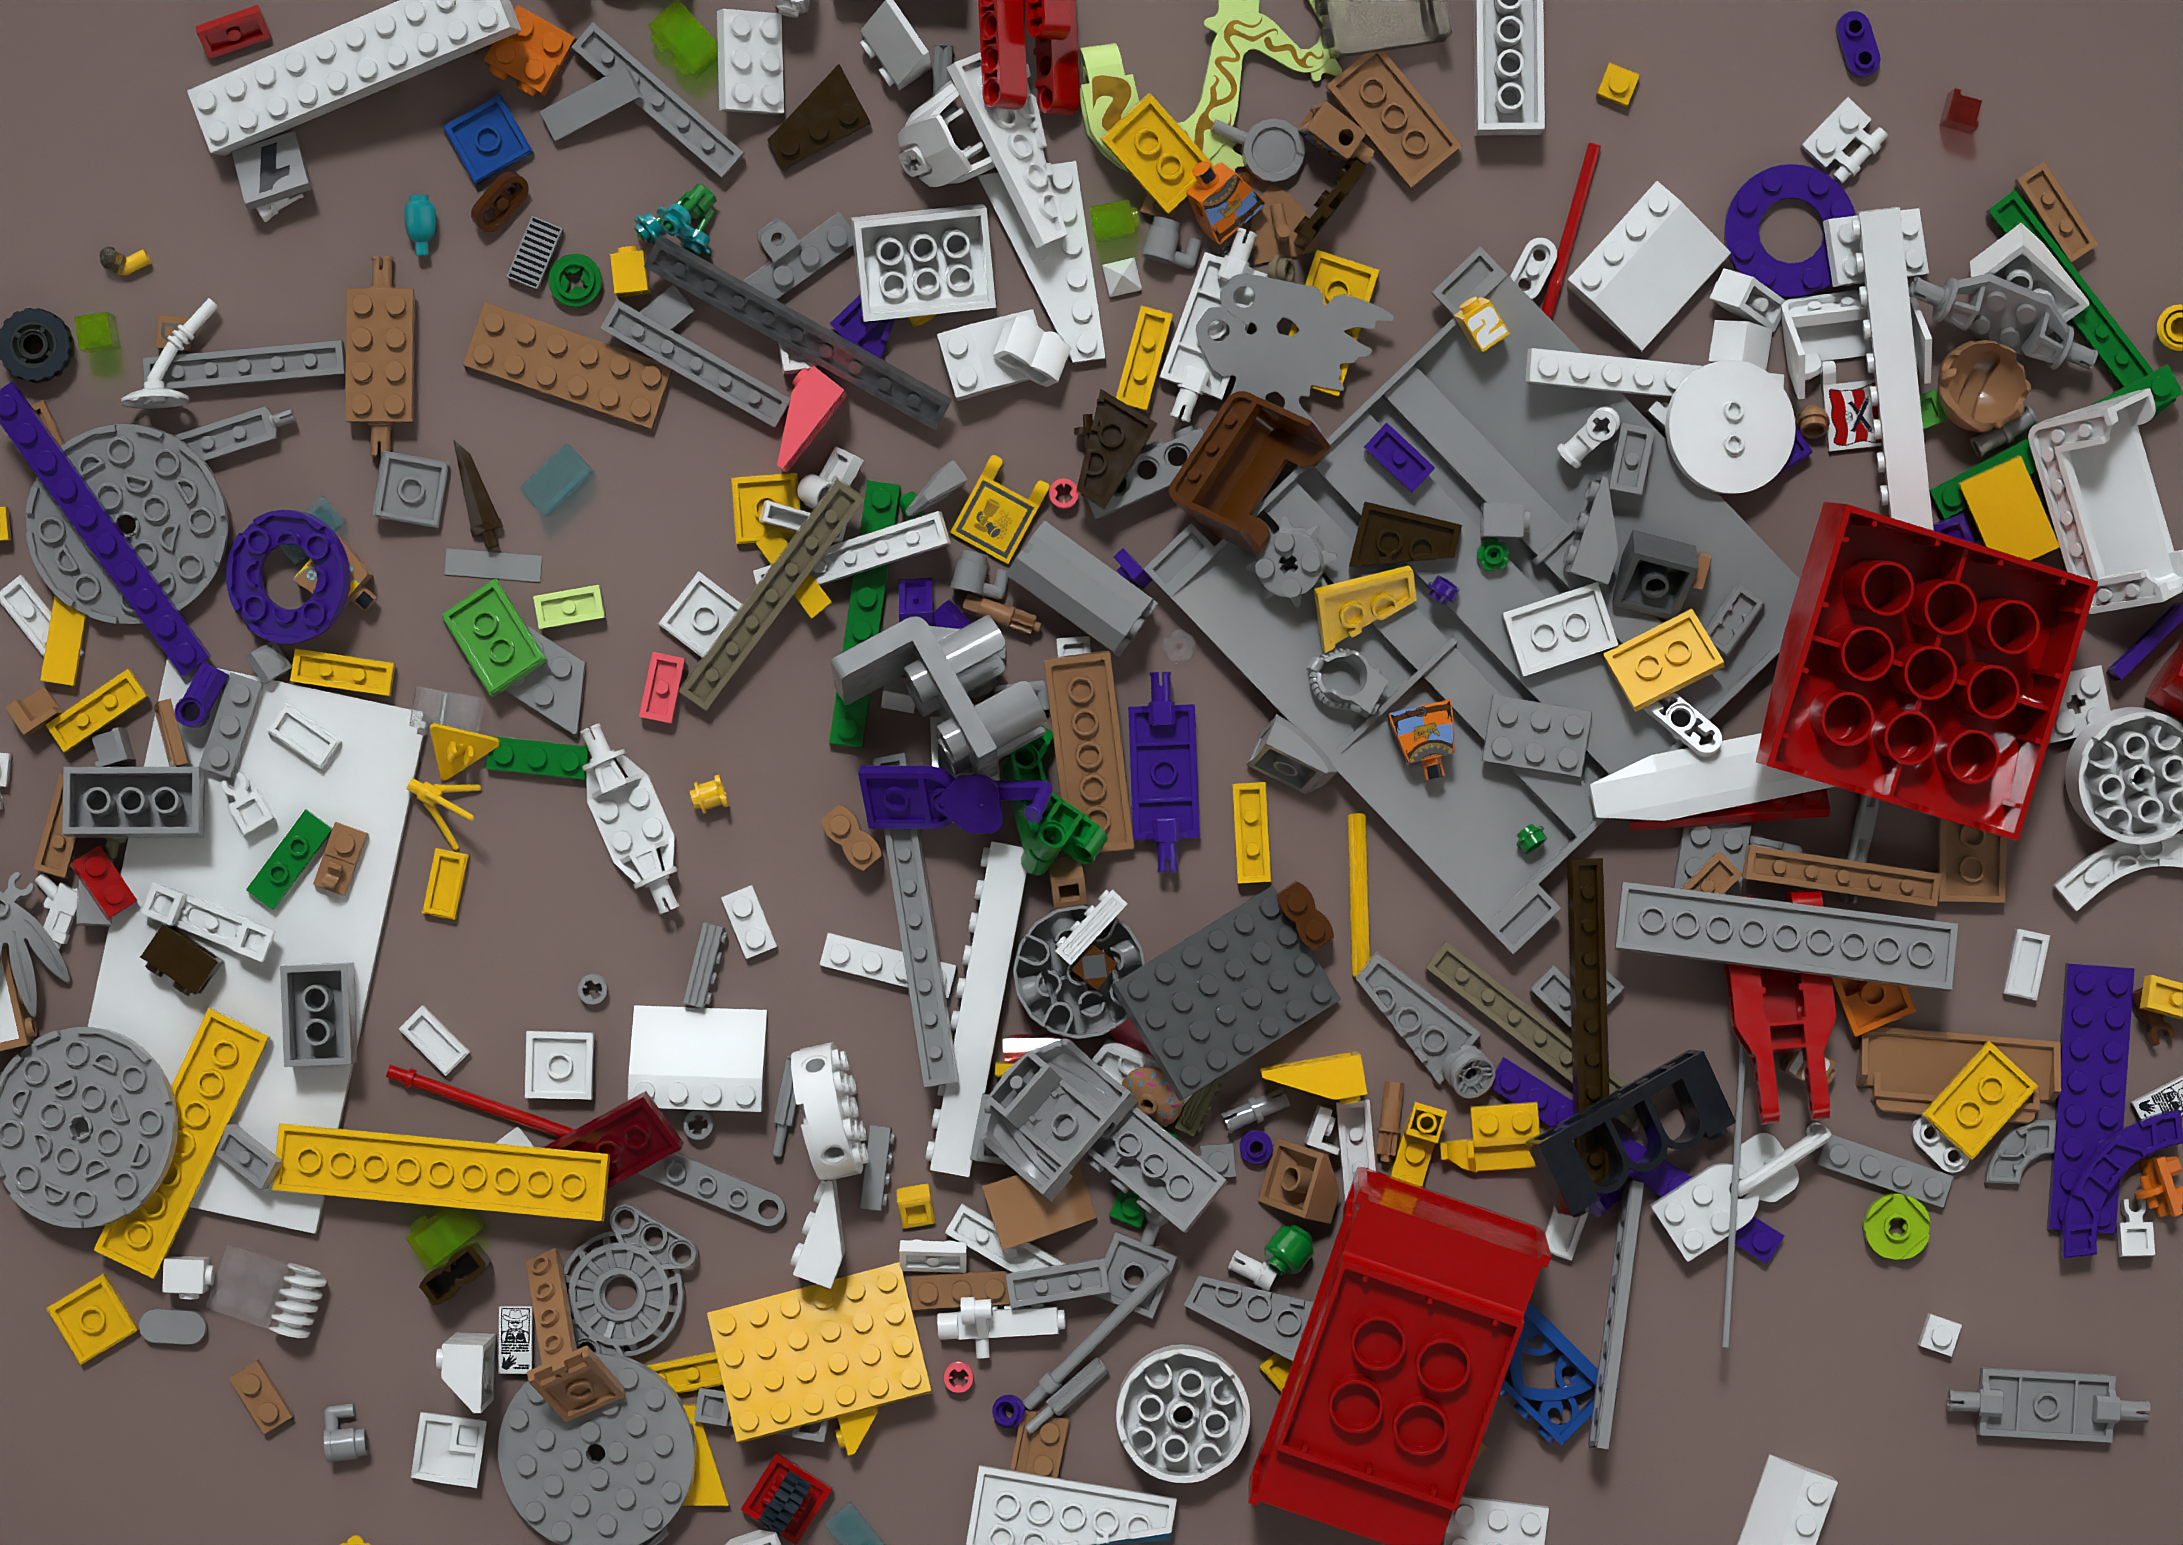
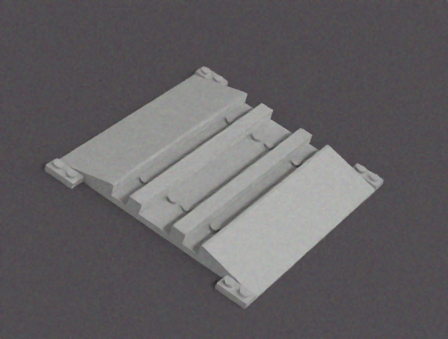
[1143,246,1800,954]

